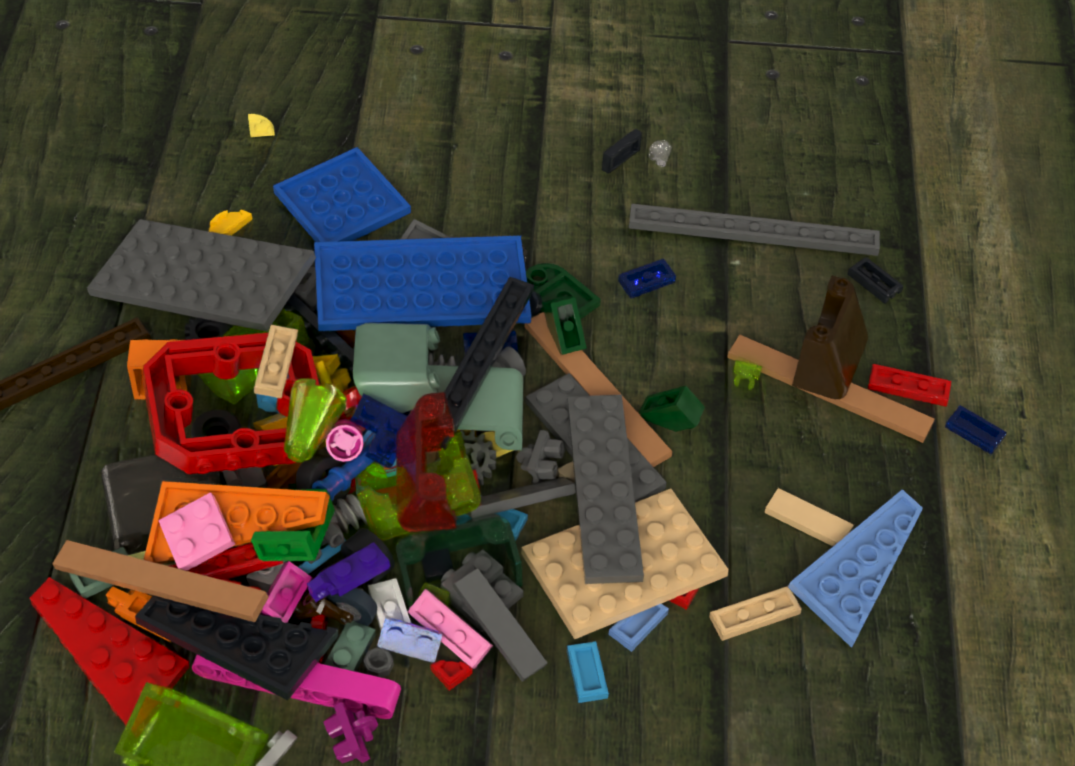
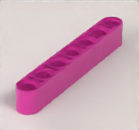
[192,655,401,719]

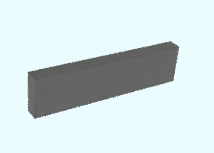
[460,477,576,518]
[453,568,547,682]

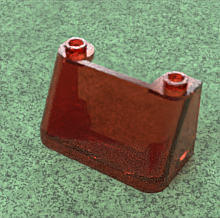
[396,392,457,532]

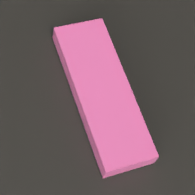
[407,589,493,669]

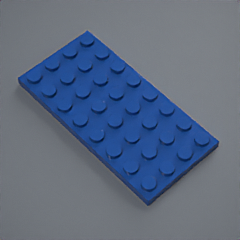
[314,236,531,331]

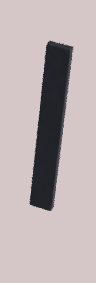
[420,277,534,450]

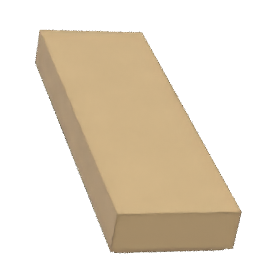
[254,325,298,399]
[765,488,854,546]
[709,586,802,641]

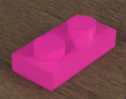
[260,561,312,623]

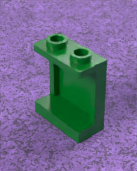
[251,489,335,561]

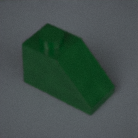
[542,296,587,355]
[638,386,705,432]

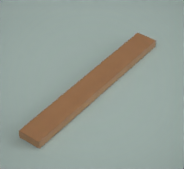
[525,312,672,467]
[728,335,935,443]
[52,540,269,622]

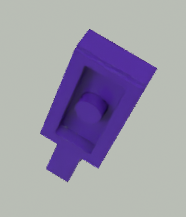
[307,542,391,602]

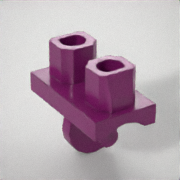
[323,702,378,764]

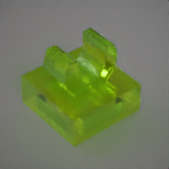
[733,360,762,391]

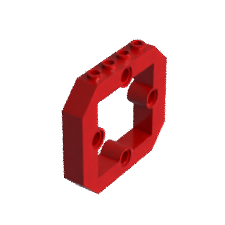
[143,333,328,474]

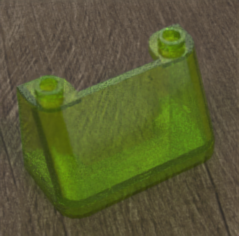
[355,431,481,540]
[114,682,270,766]

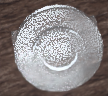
[649,140,672,167]

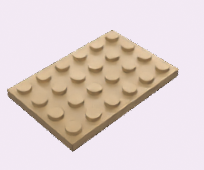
[521,489,729,639]

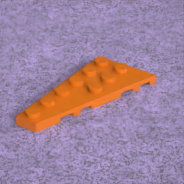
[144,481,330,564]

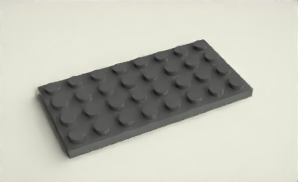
[87,219,316,332]

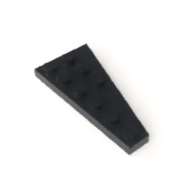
[135,595,339,701]

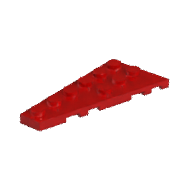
[30,577,190,735]

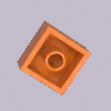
[127,339,191,399]

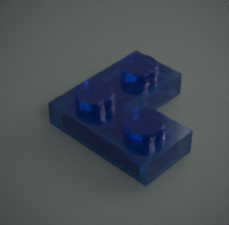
[350,393,413,469]

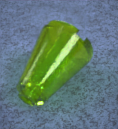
[284,379,347,463]

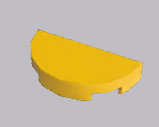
[209,210,252,236]

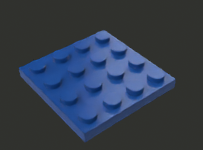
[273,147,411,242]

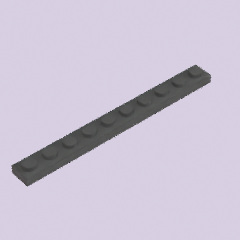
[629,204,880,256]

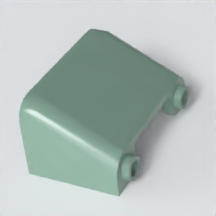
[353,323,440,423]
[411,365,523,450]

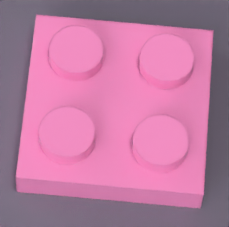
[158,492,236,571]

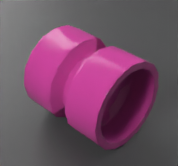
[326,419,364,462]

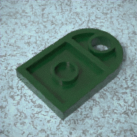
[526,263,601,319]

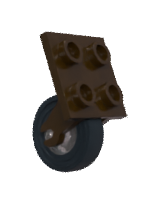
[287,567,377,626]

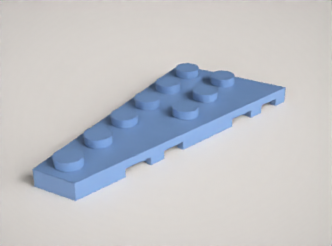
[788,490,923,648]

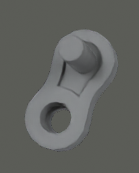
[256,730,298,766]

